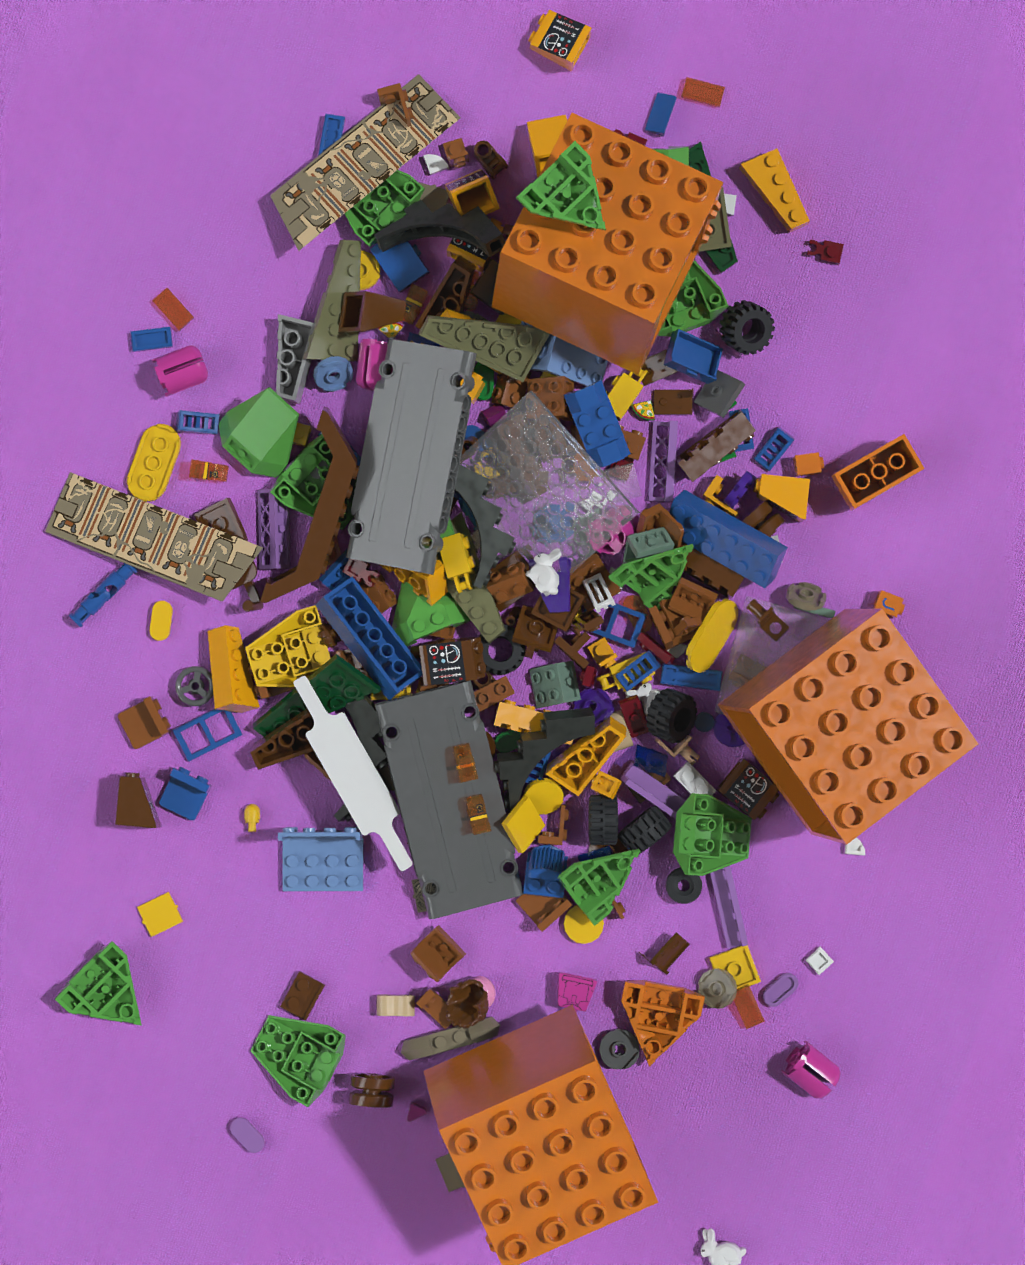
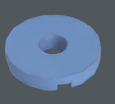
[313,356,354,391]

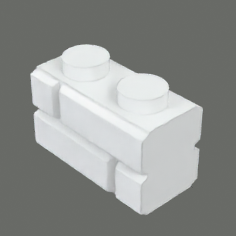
[673,762,716,796]

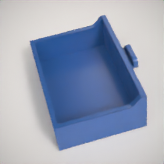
[370,241,430,293]
[664,329,723,384]

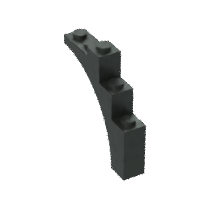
[374,199,505,257]
[455,465,516,589]
[334,695,393,822]
[494,708,595,813]

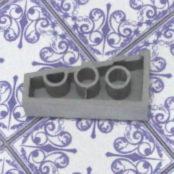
[276,314,315,404]

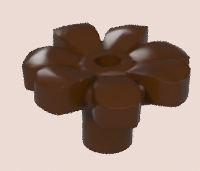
[318,622,342,647]

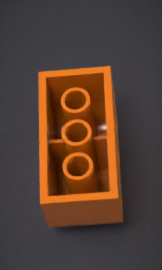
[831,434,925,511]

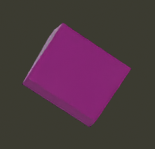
[482,404,509,429]
[407,1102,427,1122]

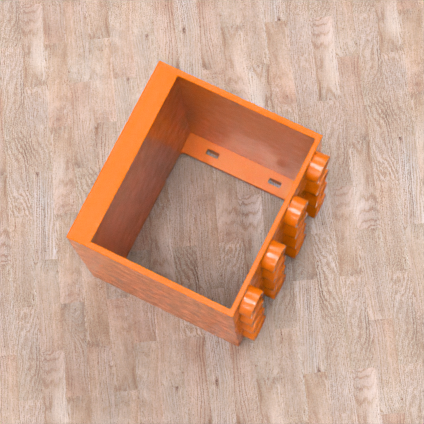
[492,113,723,375]
[718,609,978,845]
[423,1005,659,1265]

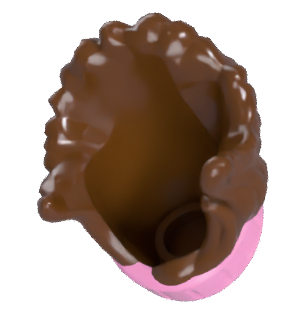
[446,976,496,1029]

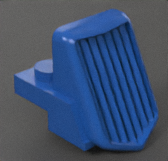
[523,844,568,898]

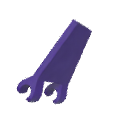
[529,557,571,613]

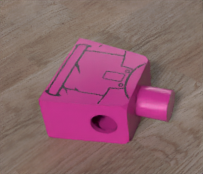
[558,972,597,1013]

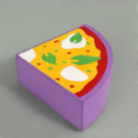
[377,322,405,339]

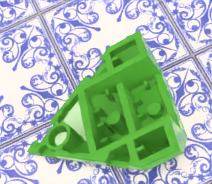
[516,141,606,231]
[608,544,694,610]
[392,582,471,647]
[557,849,640,926]
[55,941,142,1026]

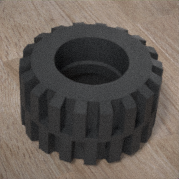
[719,300,775,355]
[479,624,526,675]
[646,688,697,743]
[588,794,618,845]
[618,806,672,854]

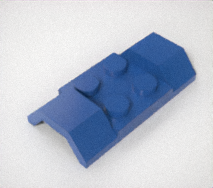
[563,379,631,469]

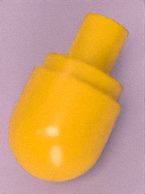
[244,804,260,832]

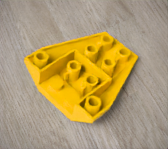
[245,605,331,687]

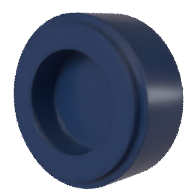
[694,712,714,732]

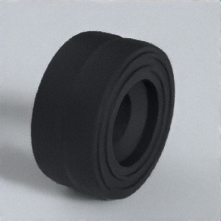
[665,867,702,904]

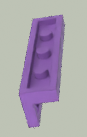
[648,421,678,503]
[258,488,291,570]
[620,762,686,819]
[710,866,748,949]

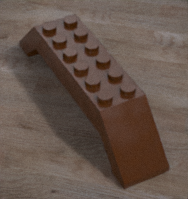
[260,406,359,603]

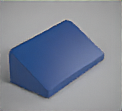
[645,92,677,137]

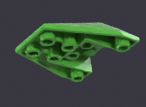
[345,170,425,247]
[658,260,729,337]
[219,387,299,478]
[270,434,357,530]
[673,793,752,876]
[251,1015,346,1107]

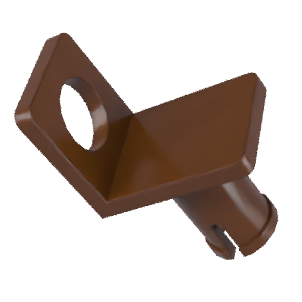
[746,599,789,642]

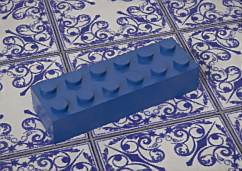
[669,490,788,588]
[316,576,423,700]

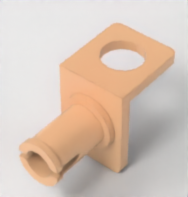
[655,735,700,765]

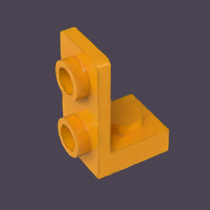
[703,475,739,518]
[587,637,618,669]
[590,770,622,800]

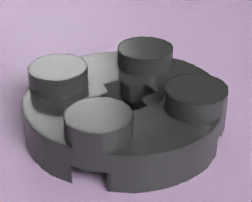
[599,1028,640,1070]

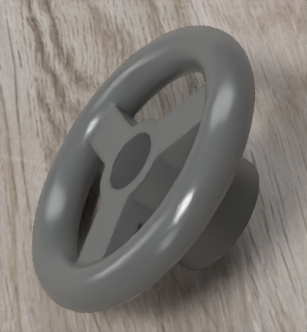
[175,666,213,706]

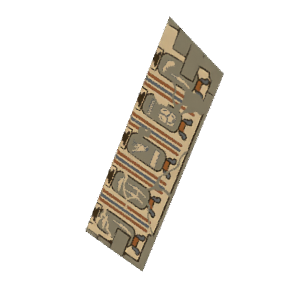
[270,74,461,251]
[45,472,263,602]

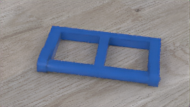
[584,603,647,648]
[172,709,243,761]

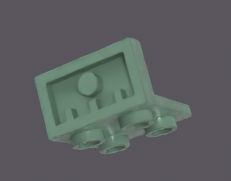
[623,527,674,563]
[529,661,581,708]

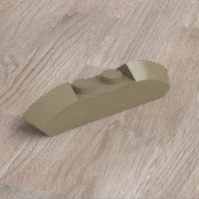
[401,1017,500,1060]

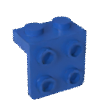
[159,766,212,820]

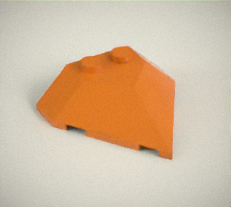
[621,980,705,1067]

